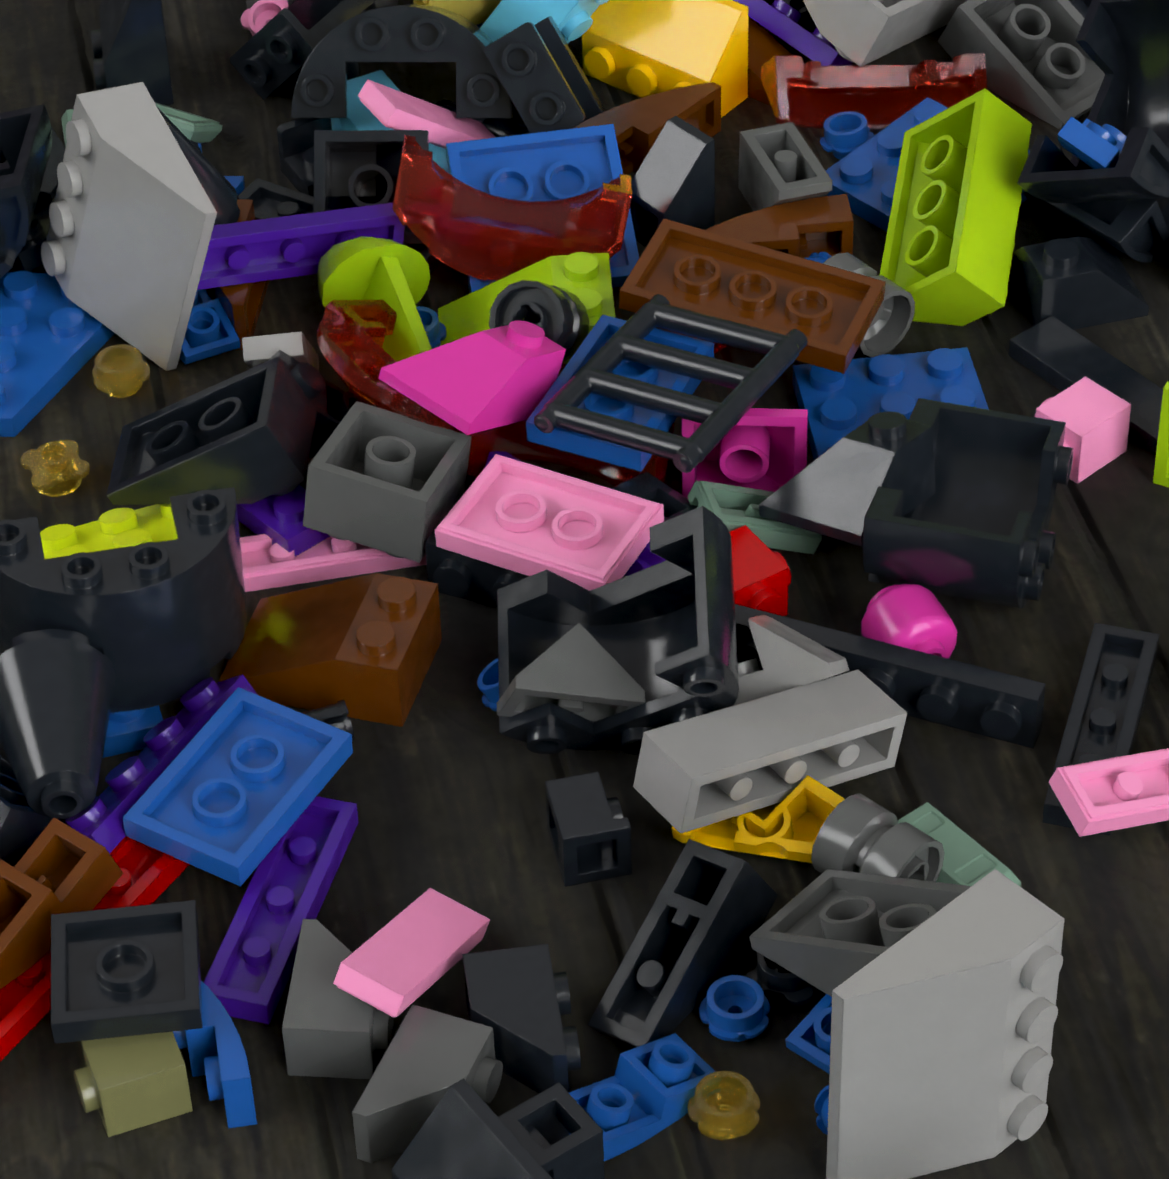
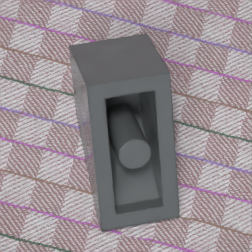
[738,122,832,211]
[282,919,394,1079]
[352,1004,503,1163]

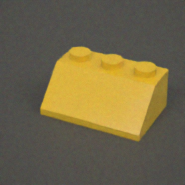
[582,0,748,118]

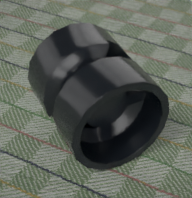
[489,280,590,362]

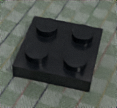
[51,900,203,1044]

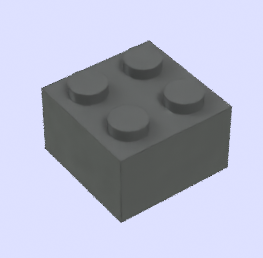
[303,401,472,563]

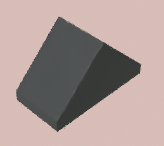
[496,623,645,722]

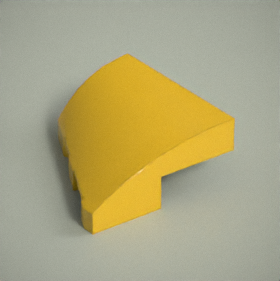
[671,775,845,863]

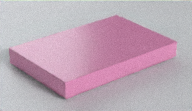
[435,454,664,591]

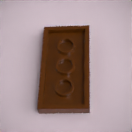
[619,219,886,374]

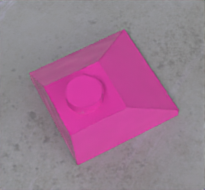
[378,320,566,435]
[682,408,808,499]

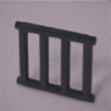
[534,294,808,473]

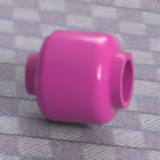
[861,584,957,659]

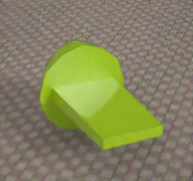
[317,236,432,405]

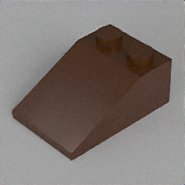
[218,573,442,727]

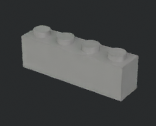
[633,669,907,834]

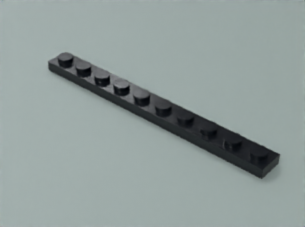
[425,527,1045,749]

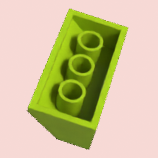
[880,88,1032,326]

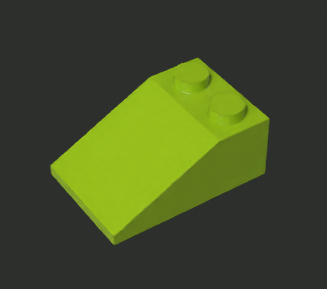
[438,252,615,376]

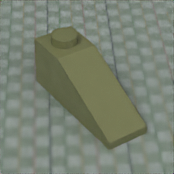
[74,1031,193,1137]

